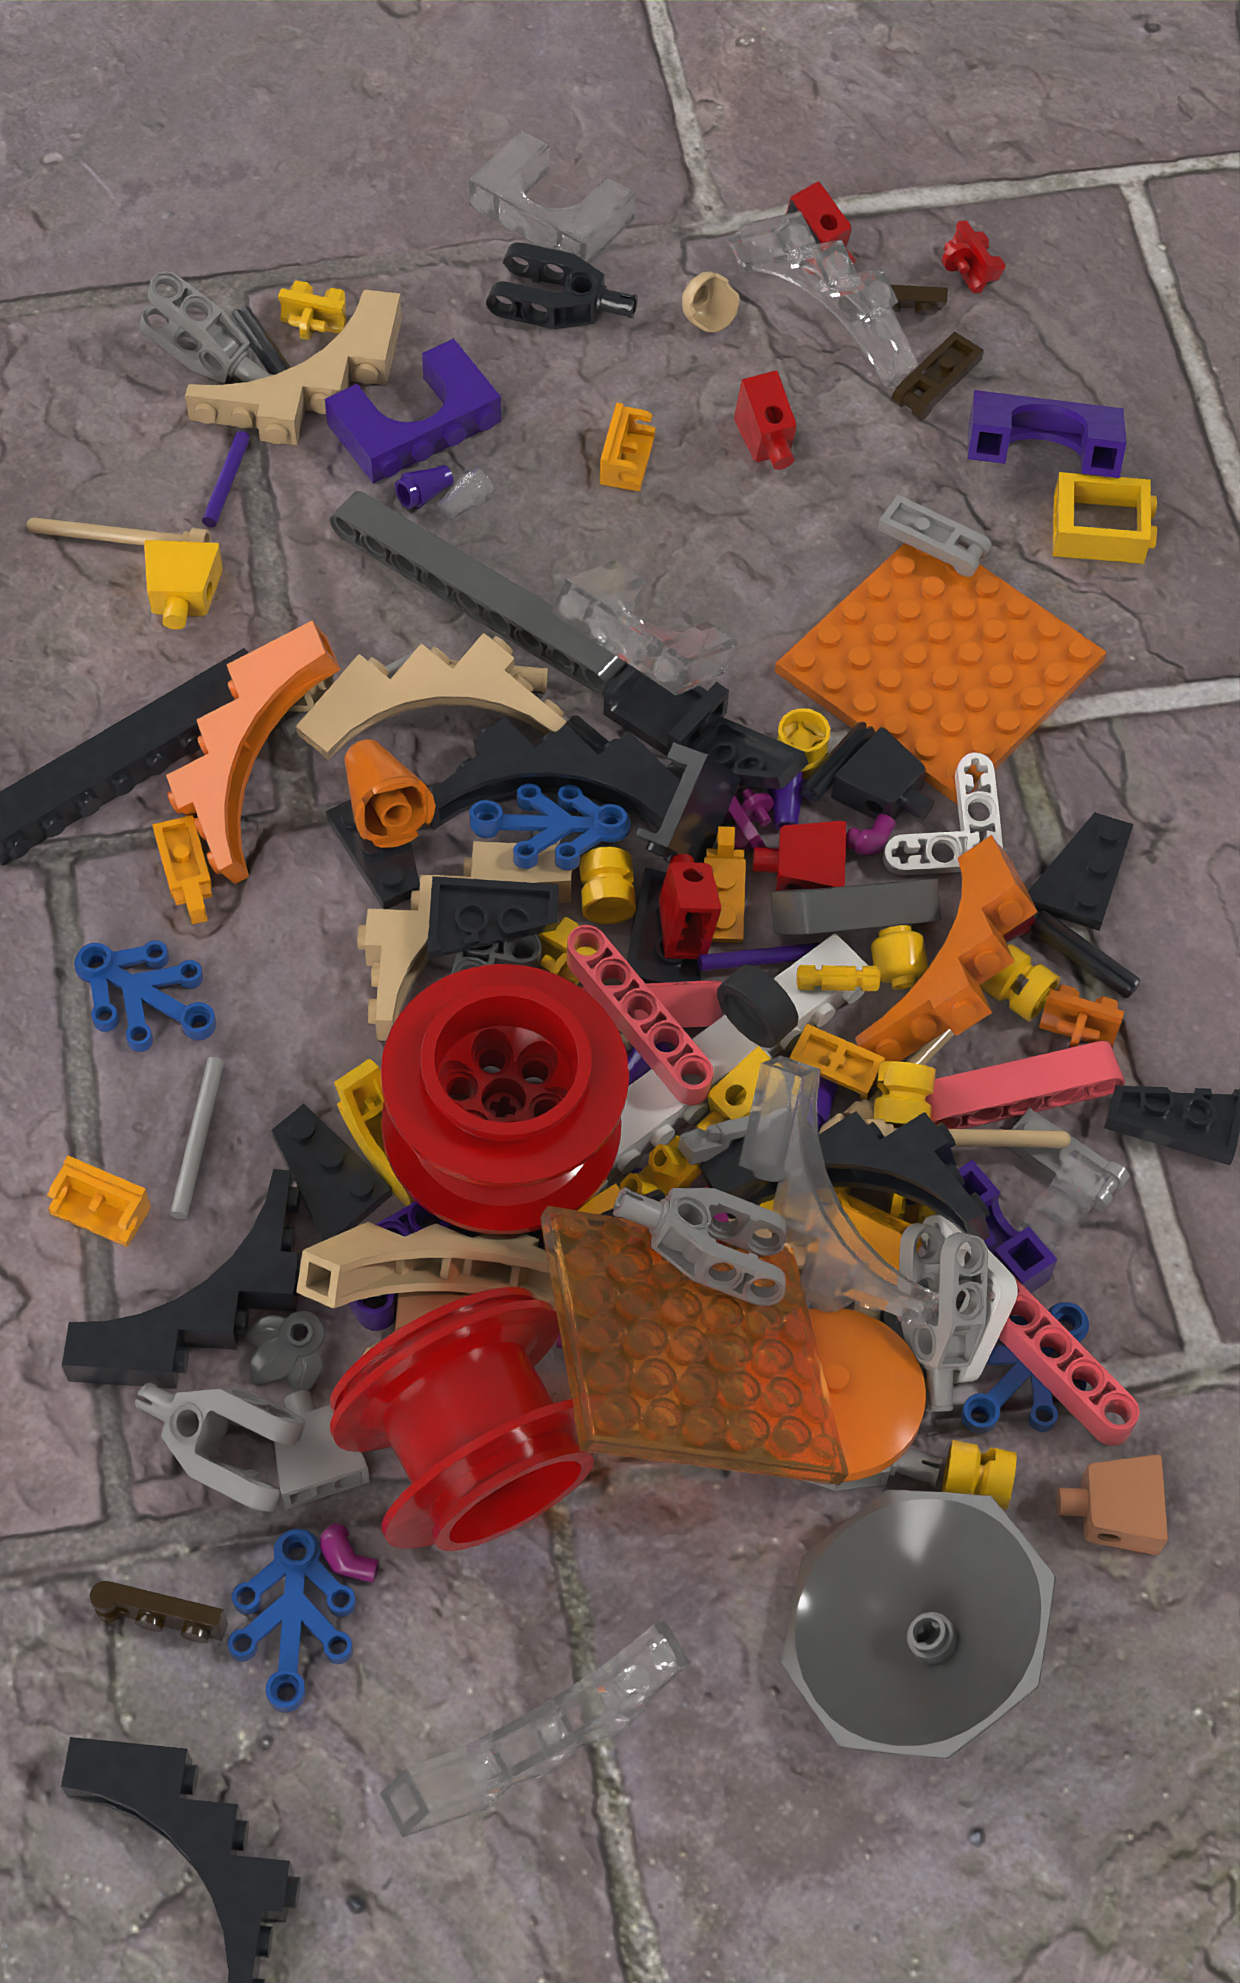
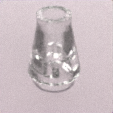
[437,467,495,521]

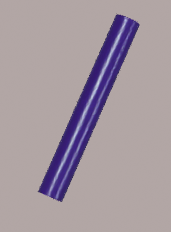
[202,431,250,527]
[697,942,820,972]

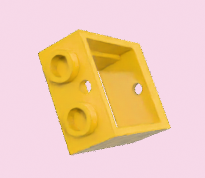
[1052,472,1157,564]

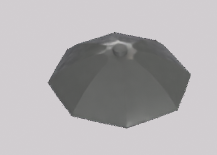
[781,1489,1056,1759]

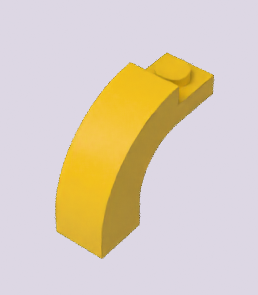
[334,1058,415,1207]

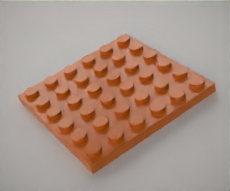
[775,543,1107,805]

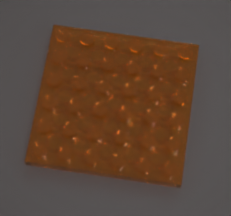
[540,1206,849,1485]

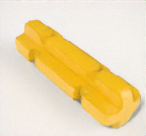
[796,965,881,991]

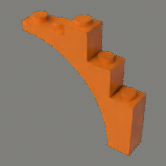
[166,620,341,884]
[855,835,1038,1062]

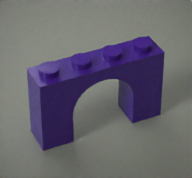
[325,338,502,484]
[967,390,1127,478]

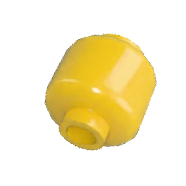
[870,925,928,990]

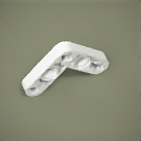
[882,752,1003,876]
[921,1215,1018,1384]

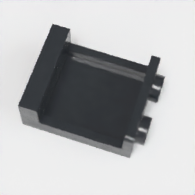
[602,642,729,756]
[635,742,742,863]

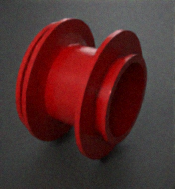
[381,964,629,1235]
[330,1287,616,1551]

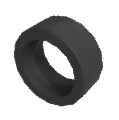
[717,964,799,1048]

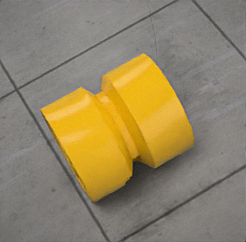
[777,708,830,780]
[580,847,636,924]
[980,944,1061,1022]
[873,1061,936,1128]
[942,1440,1017,1511]

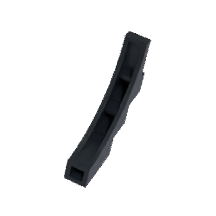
[429,717,680,833]
[699,1110,990,1240]
[62,1169,304,1389]
[61,1737,301,1983]

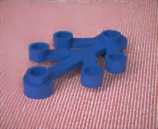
[469,784,631,870]
[74,940,216,1052]
[961,1302,1089,1434]
[227,1529,356,1713]

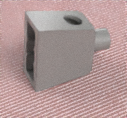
[274,1390,370,1510]

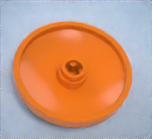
[740,1307,926,1482]

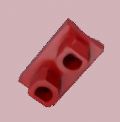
[941,221,1006,293]

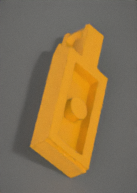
[152,815,213,925]
[704,826,746,943]

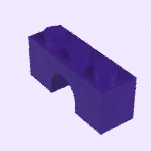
[958,1160,1058,1293]

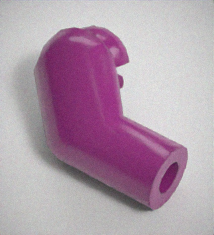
[846,814,896,855]
[319,1524,379,1583]

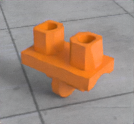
[1038,984,1124,1048]

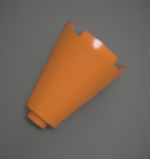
[344,739,436,848]

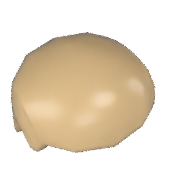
[682,271,740,333]

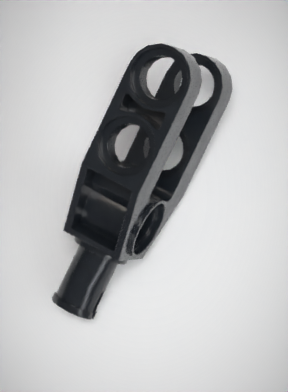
[486,242,638,329]

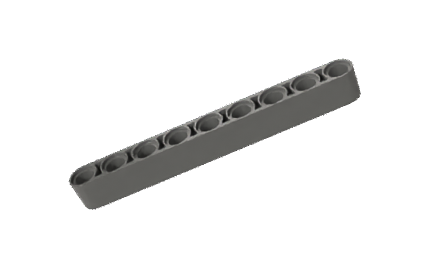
[329,491,629,694]

